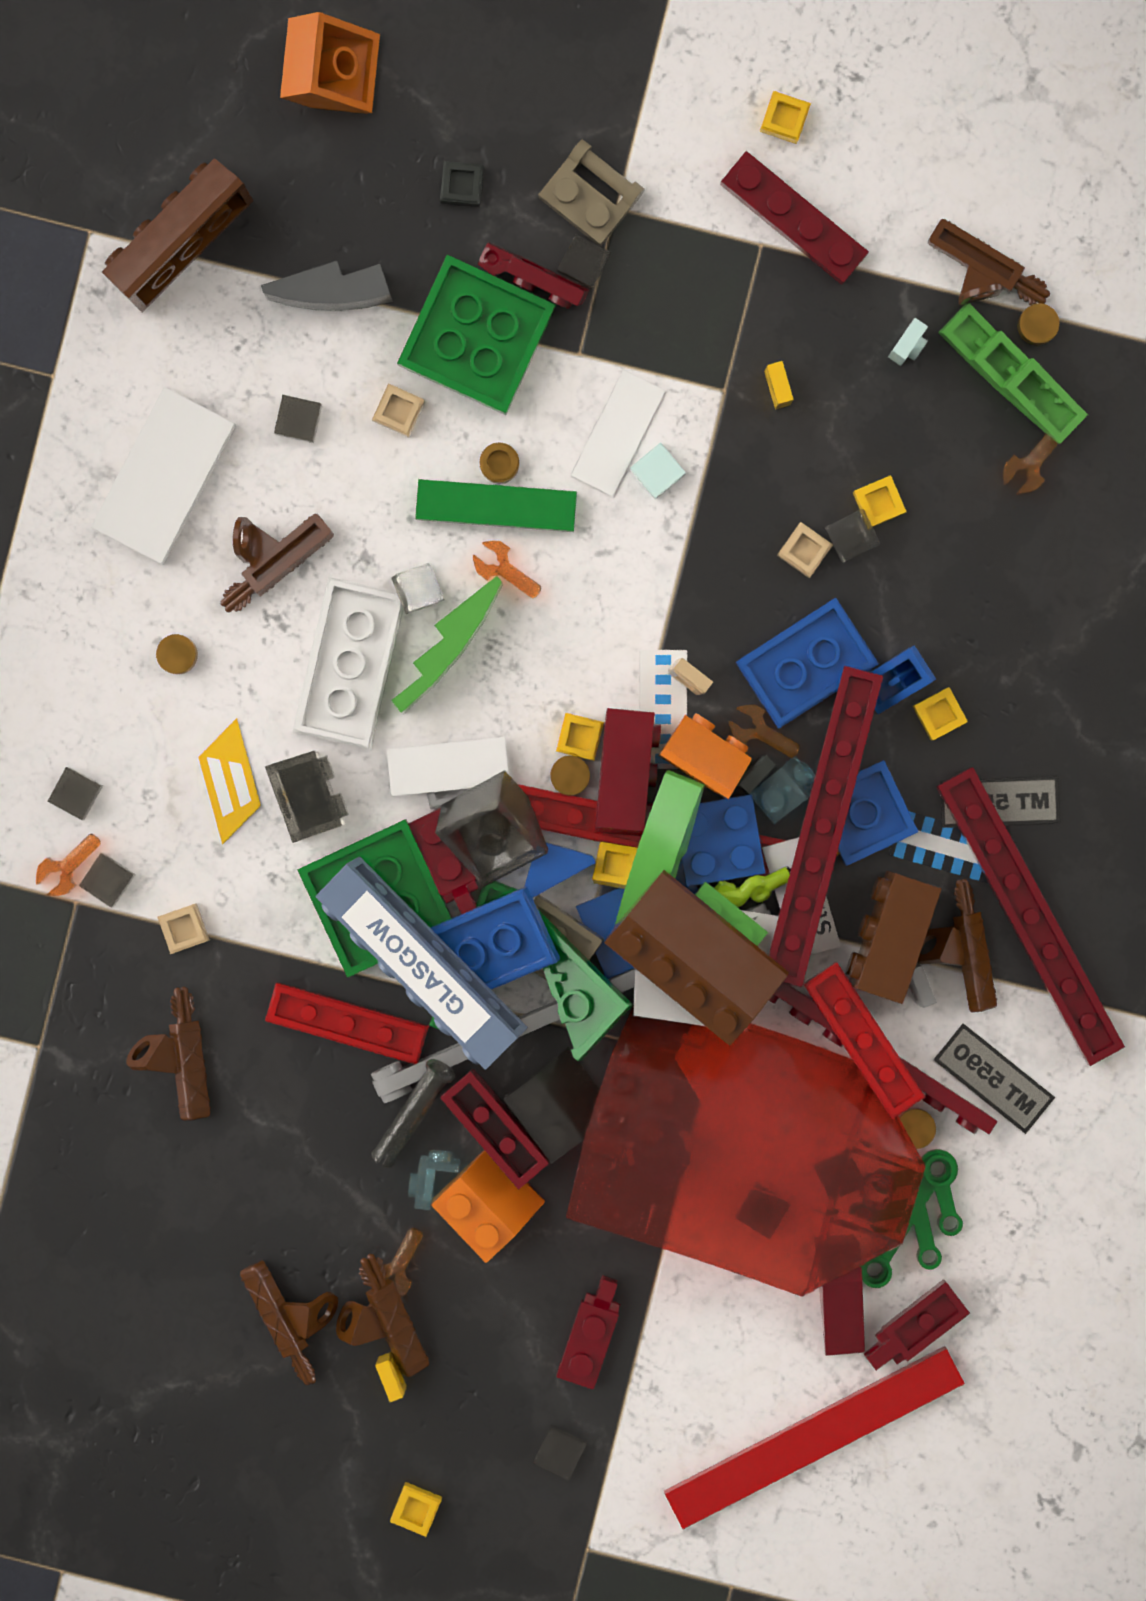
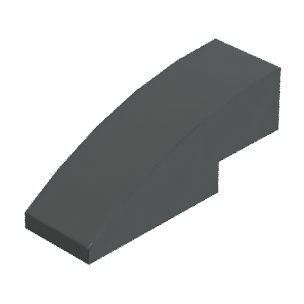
[261,261,393,311]

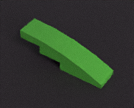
[938,303,1088,444]
[391,576,503,714]
[615,770,705,924]

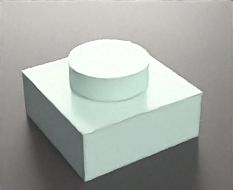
[888,318,928,366]

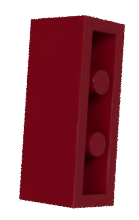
[595,708,661,836]
[440,1068,551,1190]

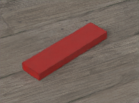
[803,962,926,1119]
[265,982,429,1064]

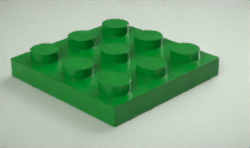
[397,255,556,415]
[297,819,452,978]

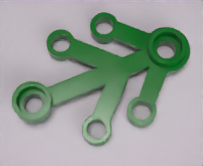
[849,1149,963,1288]

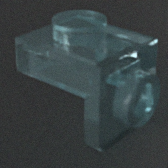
[749,756,815,824]
[408,1150,461,1210]

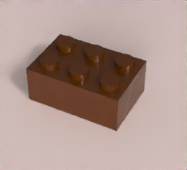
[845,871,942,1004]

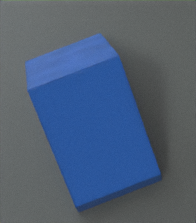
[870,645,936,714]
[524,840,596,898]

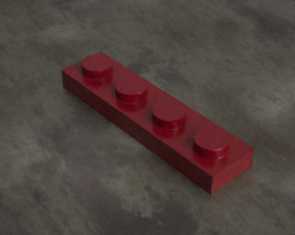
[720,151,869,285]

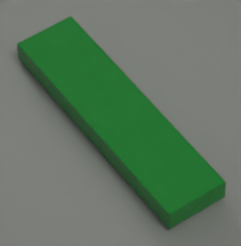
[415,479,577,532]

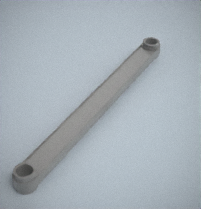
[371,903,772,1103]

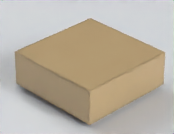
[372,383,425,437]
[777,522,833,578]
[668,658,713,695]
[157,903,210,954]

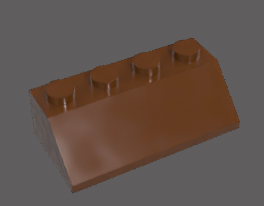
[102,158,253,313]
[604,870,789,1046]

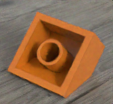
[280,12,380,114]
[658,713,753,799]
[431,1150,545,1263]

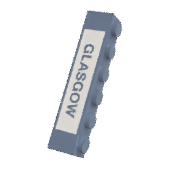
[315,856,528,1070]

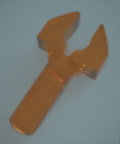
[1003,434,1058,495]
[473,541,541,599]
[728,704,800,758]
[36,833,101,896]
[384,1228,423,1297]

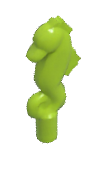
[714,866,790,907]

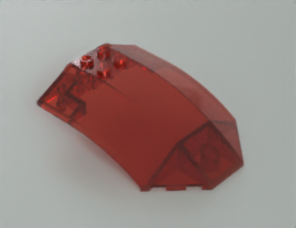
[566,1005,926,1297]

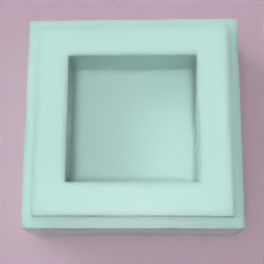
[630,442,686,499]

